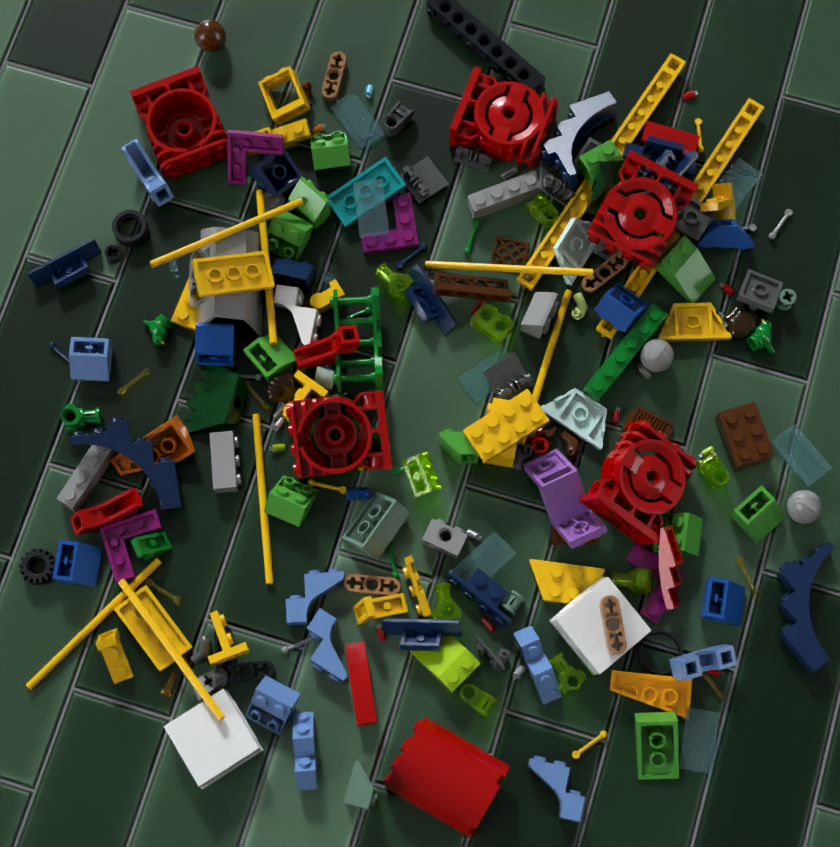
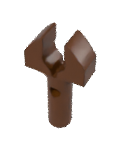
[525,419,556,443]

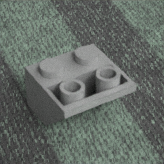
[520,292,559,339]

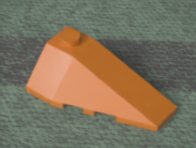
[110,415,195,476]

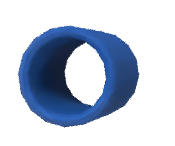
[346,487,369,501]

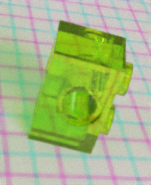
[402,452,442,497]

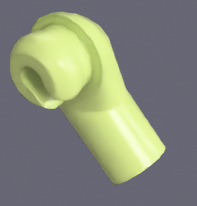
[571,293,588,320]

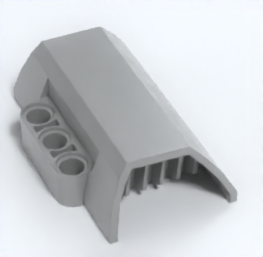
[188,227,262,338]

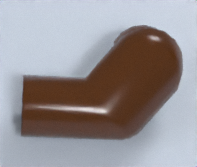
[297,81,313,108]
[559,430,579,457]

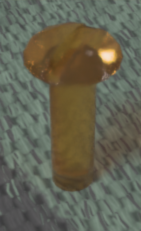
[160,672,177,696]

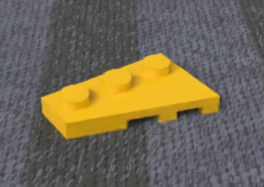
[402,555,432,619]

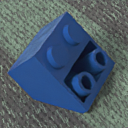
[195,323,235,366]
[52,540,103,587]
[700,576,745,626]

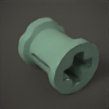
[776,289,797,311]
[500,590,526,616]

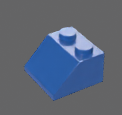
[594,282,649,333]

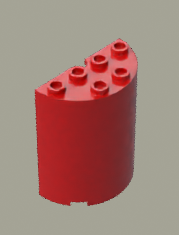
[383,717,510,838]

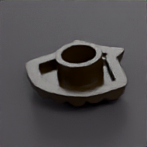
[723,306,757,338]
[267,372,298,403]

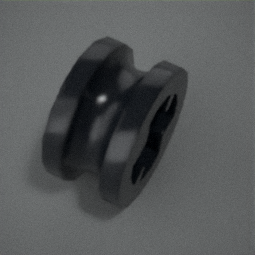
[105,245,123,263]

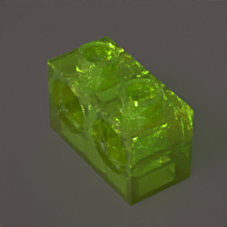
[470,302,515,347]

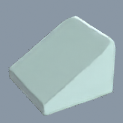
[314,366,336,390]

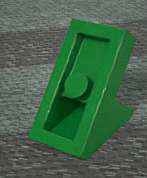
[131,531,172,561]

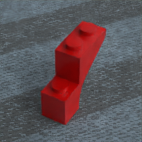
[293,325,360,369]
[70,487,143,536]

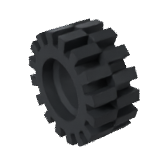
[19,548,56,586]

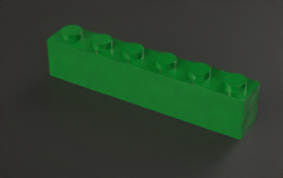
[582,303,668,403]

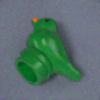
[143,314,172,346]
[747,319,775,354]

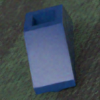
[697,219,754,250]

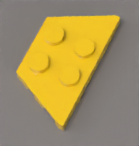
[658,302,731,342]
[529,559,605,604]

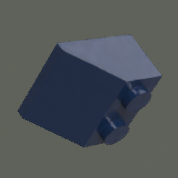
[248,148,304,198]
[271,258,315,292]

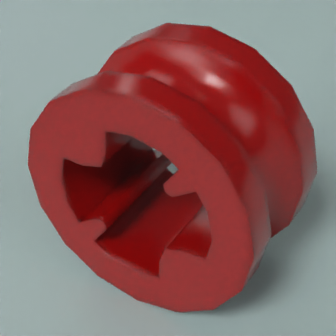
[531,437,549,456]

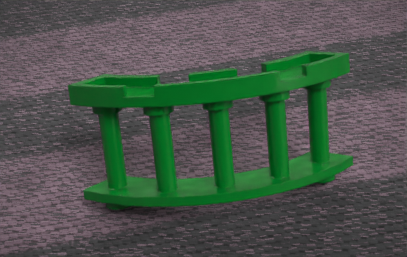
[330,287,384,392]

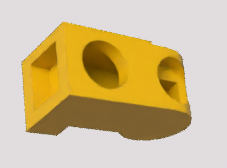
[310,279,346,313]

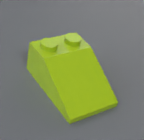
[410,636,481,694]

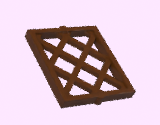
[490,236,529,265]

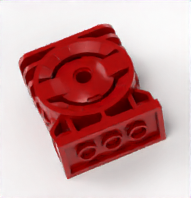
[130,66,228,181]
[449,66,559,170]
[586,150,699,271]
[286,390,392,479]
[579,420,698,545]

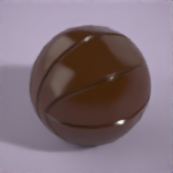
[194,20,226,52]

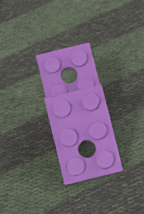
[523,449,608,549]

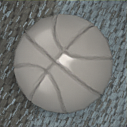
[640,339,674,372]
[787,490,822,524]

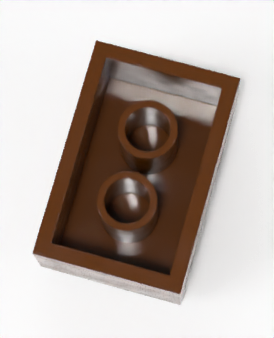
[715,402,775,472]

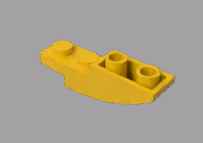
[247,118,311,155]

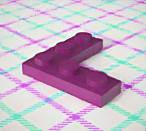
[227,130,284,185]
[361,193,419,255]
[100,509,162,584]
[625,543,686,624]

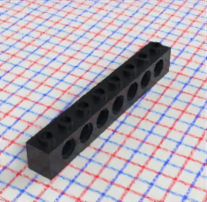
[427,0,546,94]

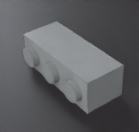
[210,431,242,493]

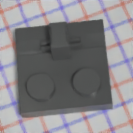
[736,269,783,314]

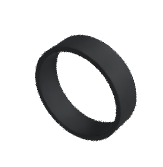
[637,630,683,675]

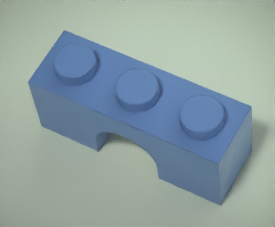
[669,644,737,681]

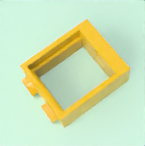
[258,66,311,125]

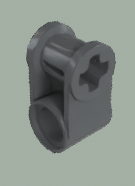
[384,101,415,137]
[189,669,228,702]

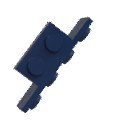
[622,135,696,177]
[643,149,699,202]
[28,238,101,289]
[404,264,458,334]
[446,568,512,628]
[382,618,463,651]

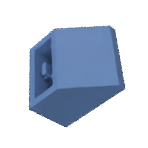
[69,337,113,382]
[245,676,301,736]

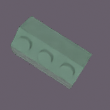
[342,491,410,560]
[344,761,378,811]

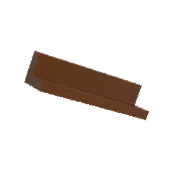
[434,272,511,303]

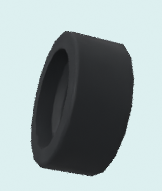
[112,210,149,247]

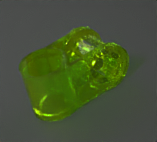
[525,193,558,229]
[696,451,730,490]
[459,684,498,718]

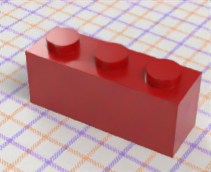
[639,121,700,155]

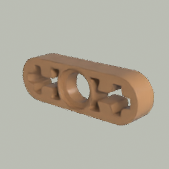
[322,51,347,102]
[582,253,628,294]
[344,574,401,596]
[599,595,627,654]

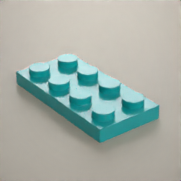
[328,156,407,228]

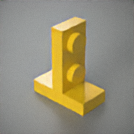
[700,182,736,220]
[282,370,330,423]
[353,593,408,625]
[208,610,250,666]
[96,628,134,684]

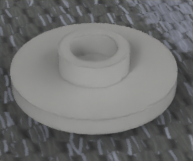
[264,192,285,213]

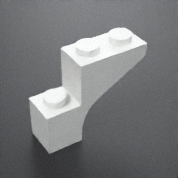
[274,284,322,345]

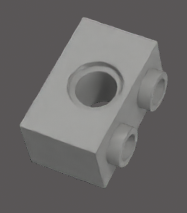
[422,518,468,559]

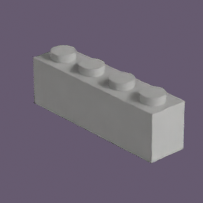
[467,170,542,220]
[56,445,117,512]

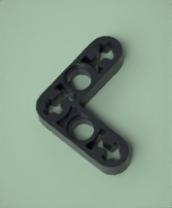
[214,626,275,684]

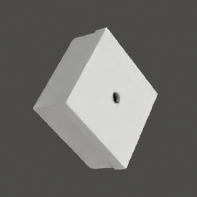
[549,577,652,675]
[164,689,264,789]

